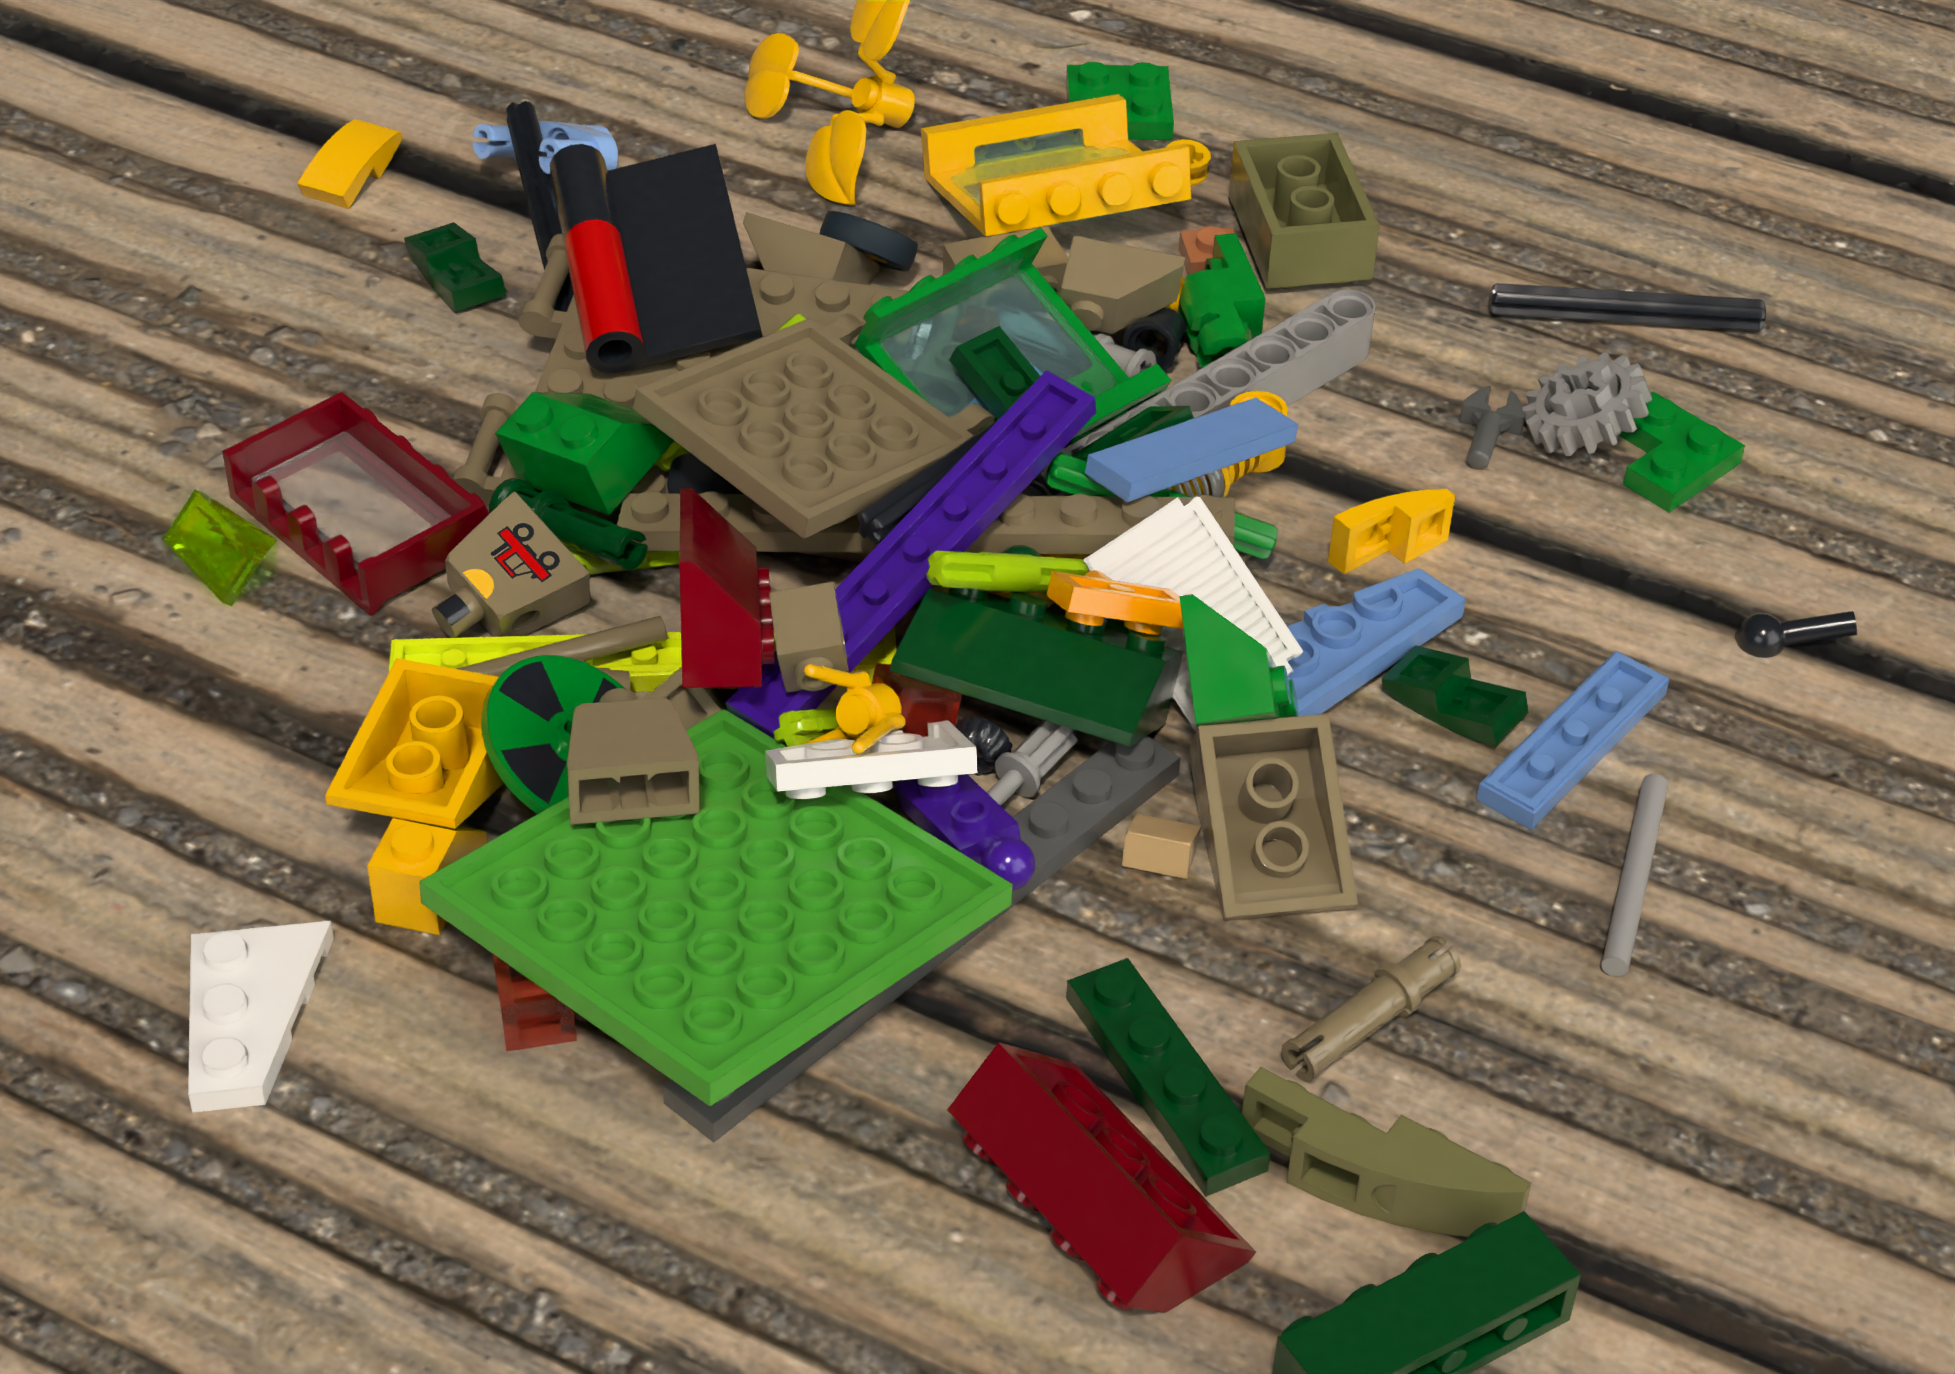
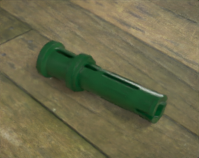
[489,478,648,570]

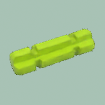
[773,708,857,747]

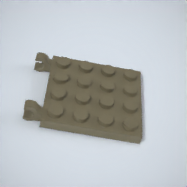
[633,313,995,539]

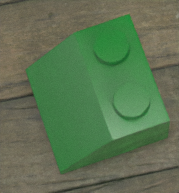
[495,392,674,515]
[1179,594,1298,726]

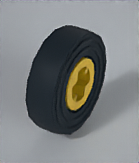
[820,211,918,271]

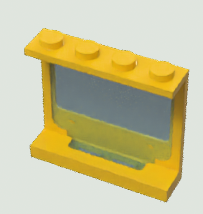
[921,94,1191,237]

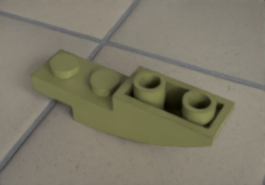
[1242,1066,1531,1237]

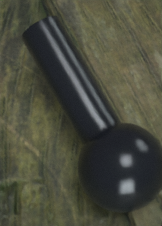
[1736,611,1857,658]

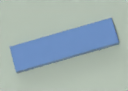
[1085,397,1299,502]
[1476,651,1670,830]

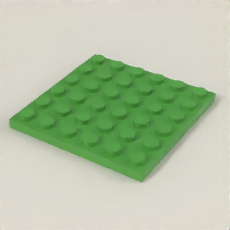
[419,709,1013,1106]

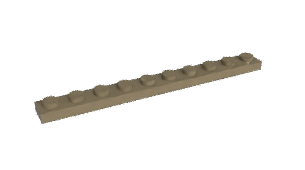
[617,491,1235,554]

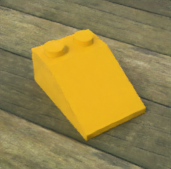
[325,658,504,829]

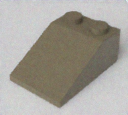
[1189,714,1358,921]

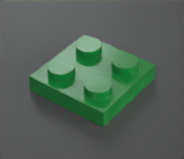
[1066,62,1174,140]

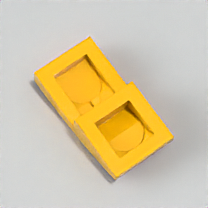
[297,119,403,209]
[1328,489,1455,574]

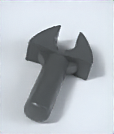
[1459,386,1525,469]

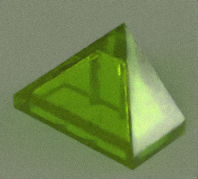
[163,490,277,606]

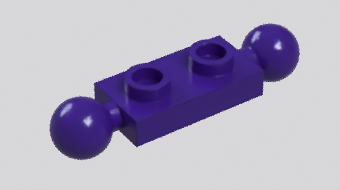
[892,774,1035,891]

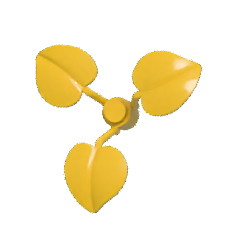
[744,0,915,205]

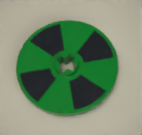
[481,655,626,814]

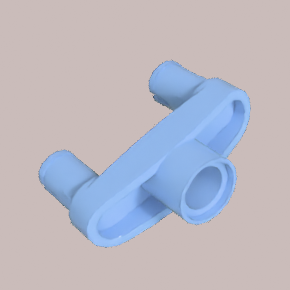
[473,121,618,174]

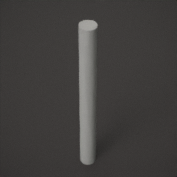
[1601,774,1668,977]

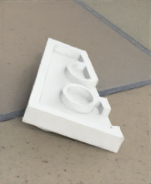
[765,720,977,799]
[188,920,334,1113]

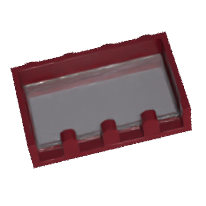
[222,392,489,616]

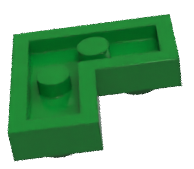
[1618,392,1745,513]

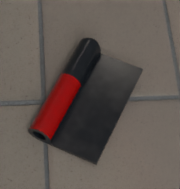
[550,144,763,373]

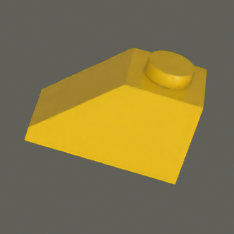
[367,818,487,936]

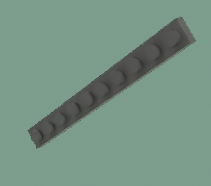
[663,736,1180,1143]

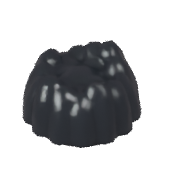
[955,717,1013,776]

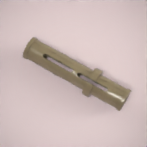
[1282,936,1461,1081]

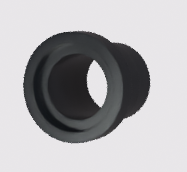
[1123,308,1187,371]

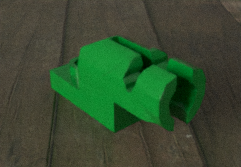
[1178,233,1266,369]

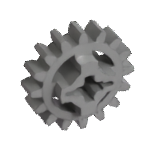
[1522,352,1652,456]

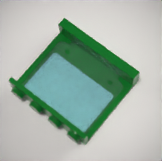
[854,227,1172,449]

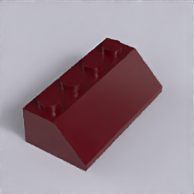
[679,488,774,688]
[947,1042,1256,1313]

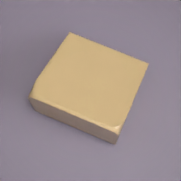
[1122,814,1201,879]

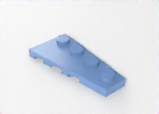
[1287,568,1466,716]

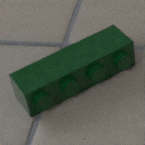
[1272,1211,1581,1374]

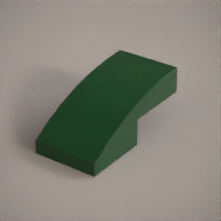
[404,222,506,312]
[1381,645,1529,747]

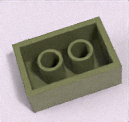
[1229,133,1380,289]

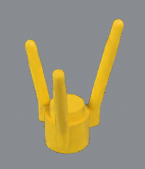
[801,664,905,754]

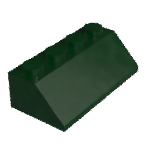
[890,585,1184,747]

